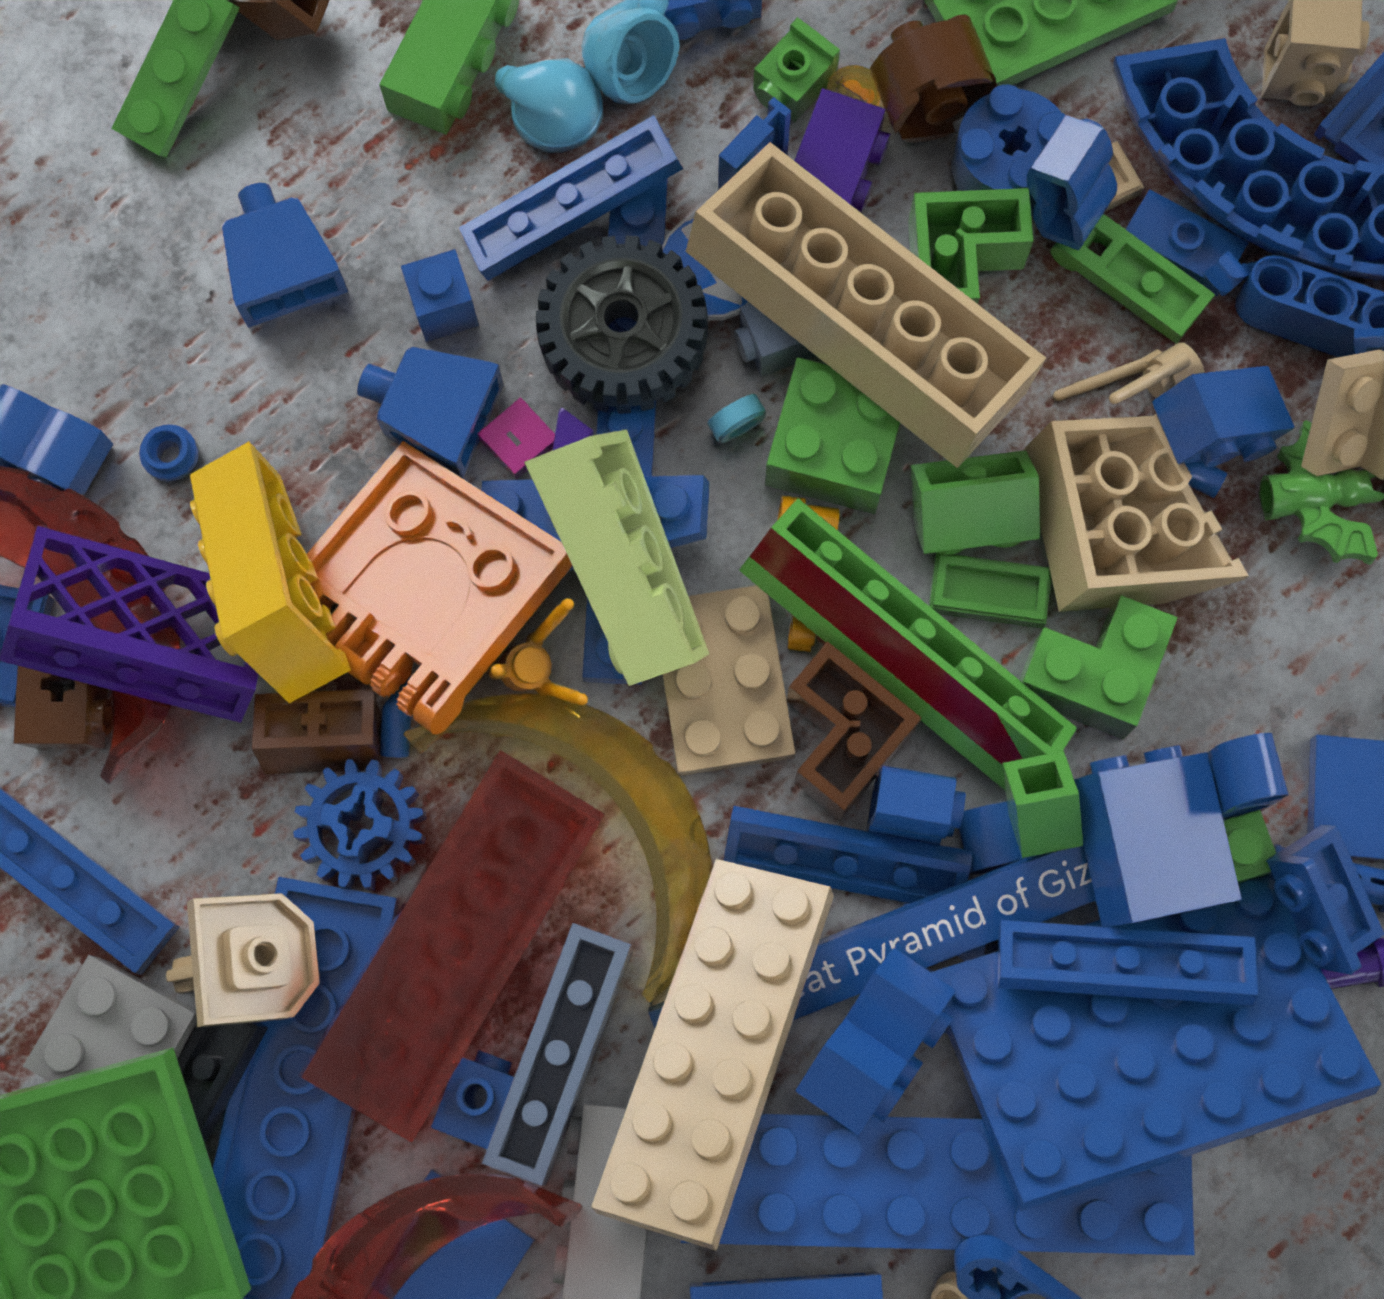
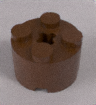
[870,14,998,143]

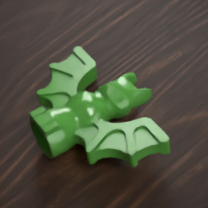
[1258,420,1384,565]

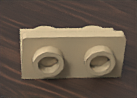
[1301,349,1384,480]

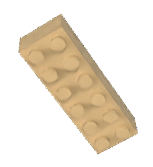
[686,142,1046,468]

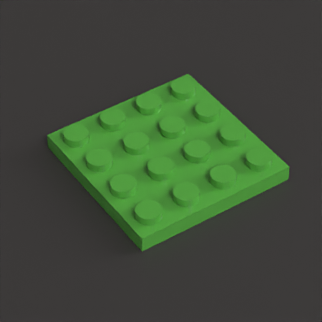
[0,1048,251,1299]

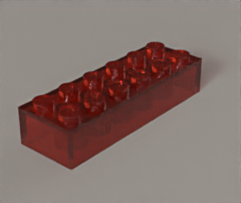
[298,750,605,1143]

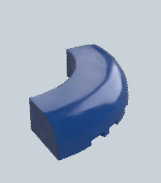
[1113,38,1384,280]

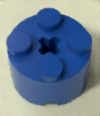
[951,84,1066,216]

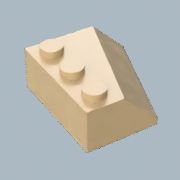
[1024,416,1249,612]

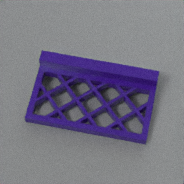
[0,526,259,723]

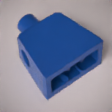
[222,183,348,328]
[357,347,504,479]

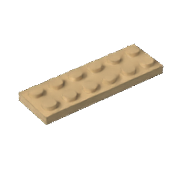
[591,859,834,1251]

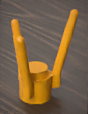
[489,598,588,705]

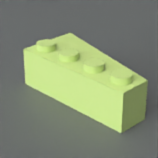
[524,430,709,686]

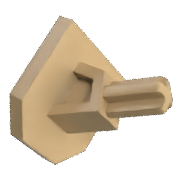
[166,893,320,1027]

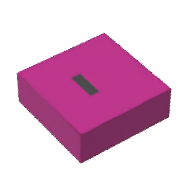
[477,397,555,480]

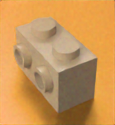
[1262,0,1370,106]

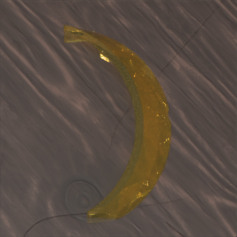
[403,694,712,1006]

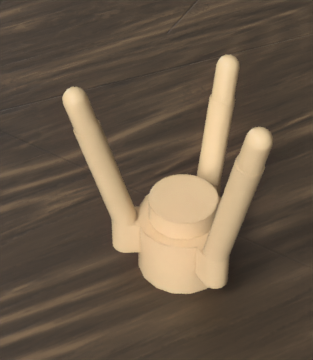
[1053,343,1204,416]

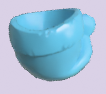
[581,0,680,104]
[494,58,603,153]

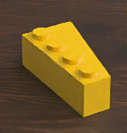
[190,441,351,704]

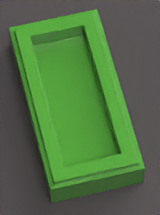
[929,553,1051,629]

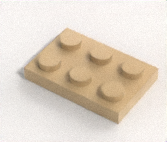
[662,585,796,777]

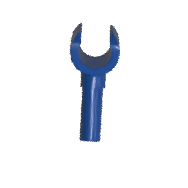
[1202,251,1259,296]

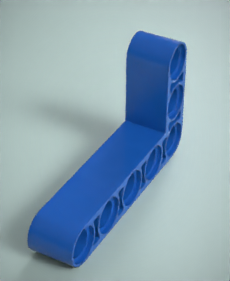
[1235,255,1384,357]
[959,732,1289,875]

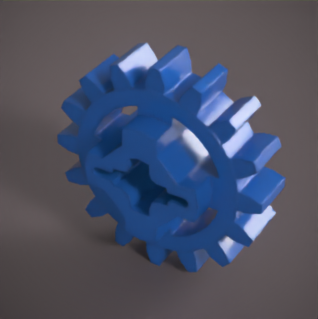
[293,759,427,891]

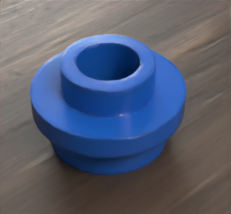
[139,424,199,482]

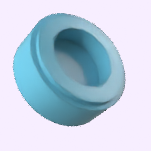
[707,394,767,443]

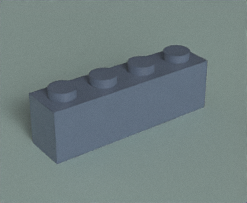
[482,923,633,1186]

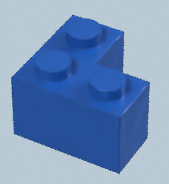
[795,948,956,1136]

